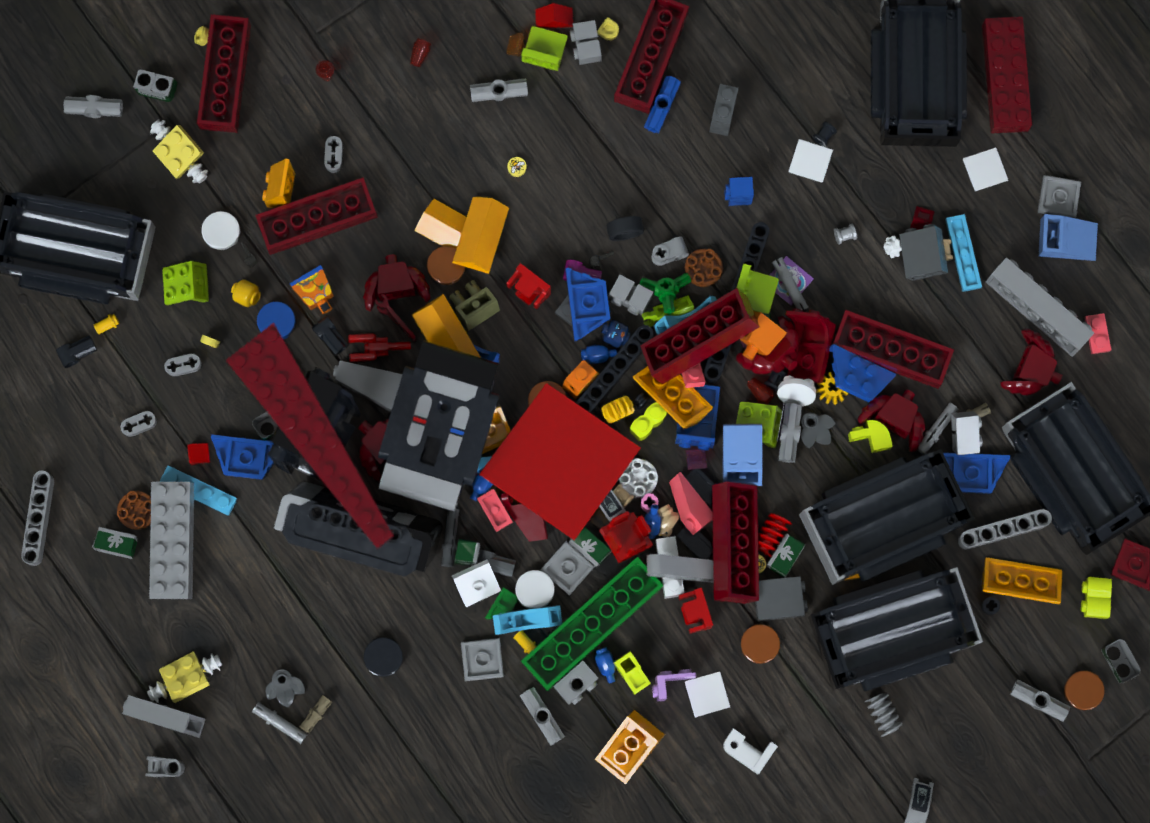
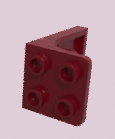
[785,309,836,383]
[1110,539,1150,591]

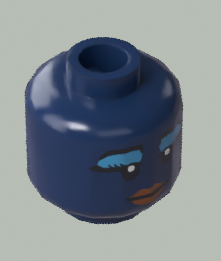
[601,320,630,348]

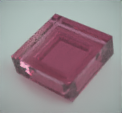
[686,449,707,470]

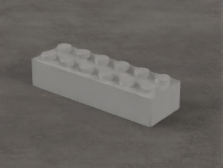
[986,257,1094,357]
[149,482,194,599]

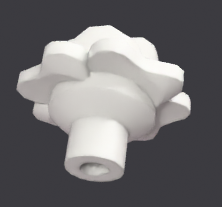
[884,236,902,258]

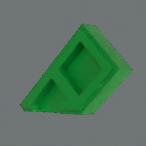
[485,587,518,620]

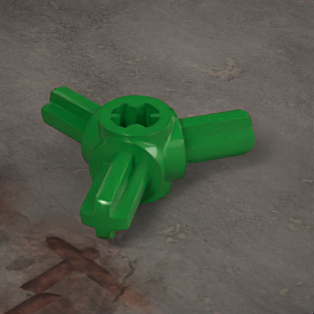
[639,273,691,315]

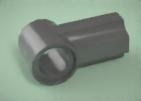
[477,550,516,577]

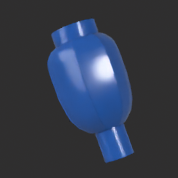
[581,345,617,364]
[470,470,493,501]
[644,505,661,539]
[595,647,616,684]

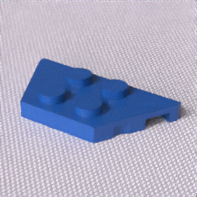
[565,268,610,341]
[829,344,896,402]
[211,435,274,480]
[935,452,1010,494]

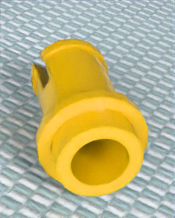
[93,314,119,335]
[513,630,537,654]

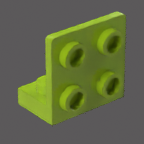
[522,26,567,71]
[163,261,209,305]
[737,264,779,314]
[736,402,783,448]

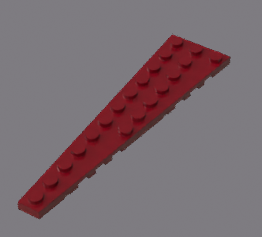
[226,323,394,549]

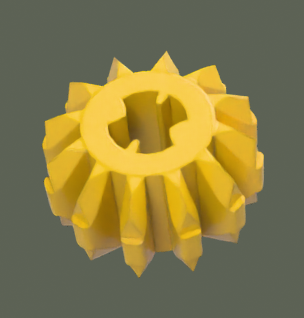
[816,372,848,405]
[601,396,635,424]

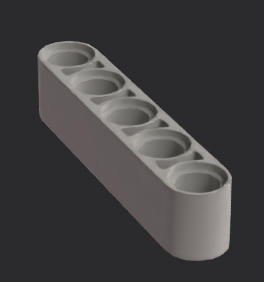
[21,470,54,566]
[958,509,1052,550]
[647,554,714,583]

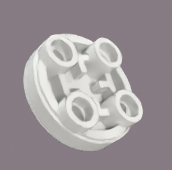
[201,211,240,250]
[777,376,816,406]
[619,458,658,498]
[515,570,554,609]

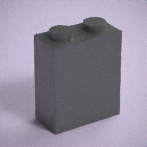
[709,84,738,136]
[899,224,948,281]
[755,576,808,622]

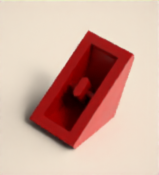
[535,3,573,28]

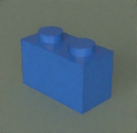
[724,177,754,206]

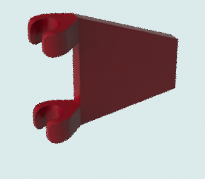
[375,294,417,343]
[501,493,548,542]

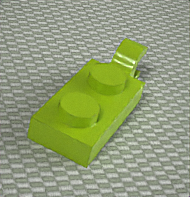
[641,296,694,327]

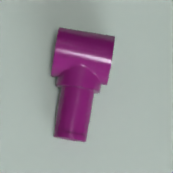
[563,260,602,281]

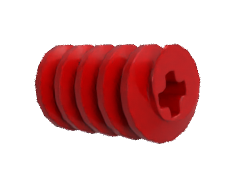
[758,514,792,557]

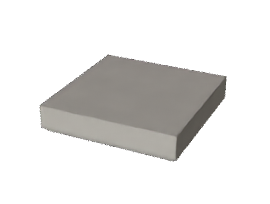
[1037,175,1081,218]
[541,541,595,596]
[461,638,504,681]

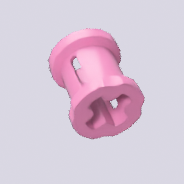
[641,493,658,513]

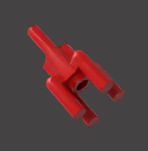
[348,333,411,362]

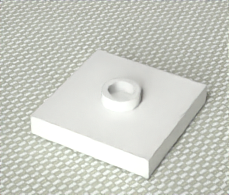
[452,559,501,607]

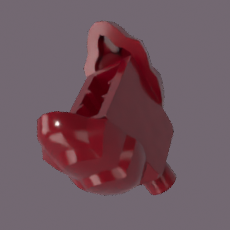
[363,254,431,312]
[736,316,799,374]
[1000,328,1062,395]
[857,390,925,452]
[358,419,389,484]

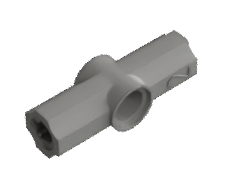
[470,79,528,102]
[64,95,123,118]
[778,403,802,463]
[1010,679,1070,722]
[520,687,565,746]

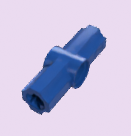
[644,76,681,133]

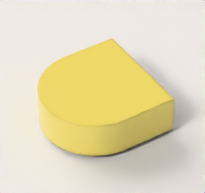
[597,17,619,40]

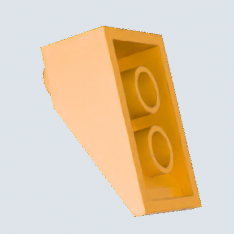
[262,159,295,208]
[595,710,665,784]

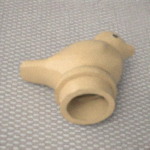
[658,504,680,538]

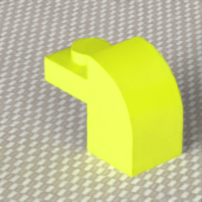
[848,420,893,453]
[613,651,651,694]

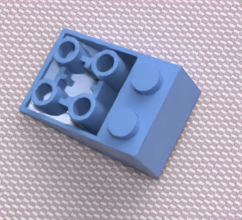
[1039,214,1098,261]
[722,424,762,486]

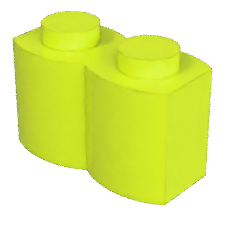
[630,402,667,441]
[1081,577,1112,619]

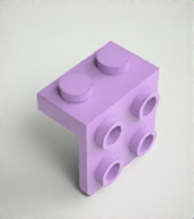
[652,669,696,702]

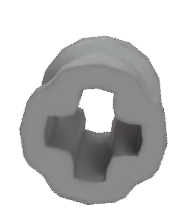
[834,223,857,245]

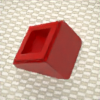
[187,443,210,465]

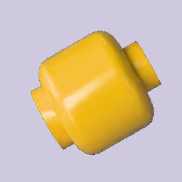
[231,279,261,307]

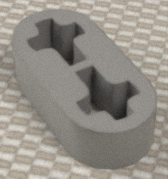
[324,136,343,173]
[165,354,202,376]
[120,411,157,437]

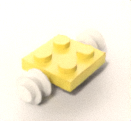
[150,120,208,183]
[147,651,222,703]

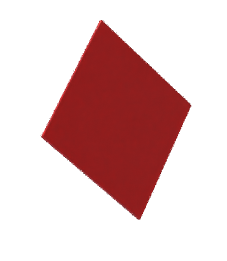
[479,383,641,541]

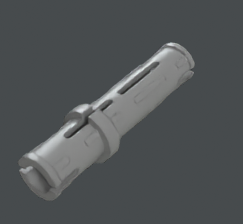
[772,257,809,310]
[917,403,959,455]
[252,702,308,744]

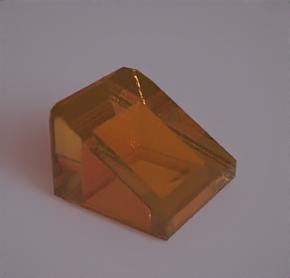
[506,33,524,56]

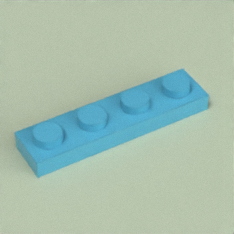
[945,214,982,292]
[159,466,237,516]

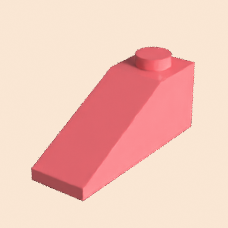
[669,472,713,535]

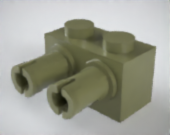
[449,280,500,331]

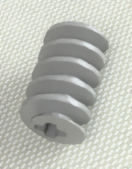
[865,693,902,737]

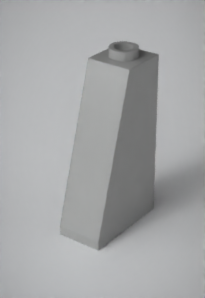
[333,361,402,412]
[122,695,206,738]

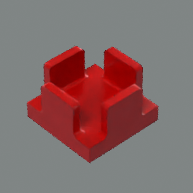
[506,263,551,309]
[599,511,653,563]
[678,588,713,634]

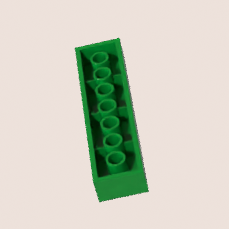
[521,557,664,691]

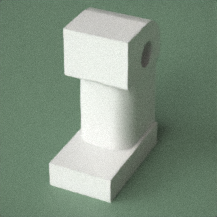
[724,729,778,775]

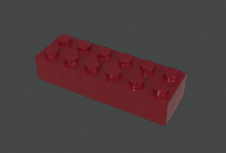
[614,0,689,114]
[197,14,251,133]
[982,17,1032,133]
[255,178,377,255]
[640,288,760,384]
[832,310,954,389]
[712,481,759,604]

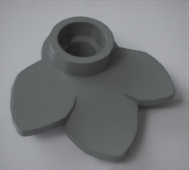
[801,413,836,448]
[265,669,305,707]

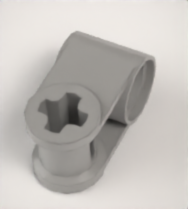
[651,236,689,266]
[145,756,185,777]

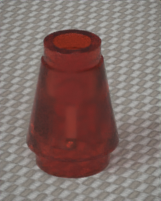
[410,38,431,68]
[316,60,334,81]
[747,377,775,404]

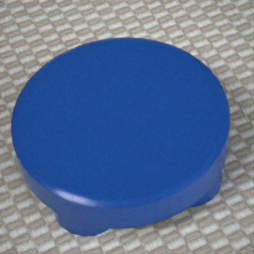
[257,302,296,339]

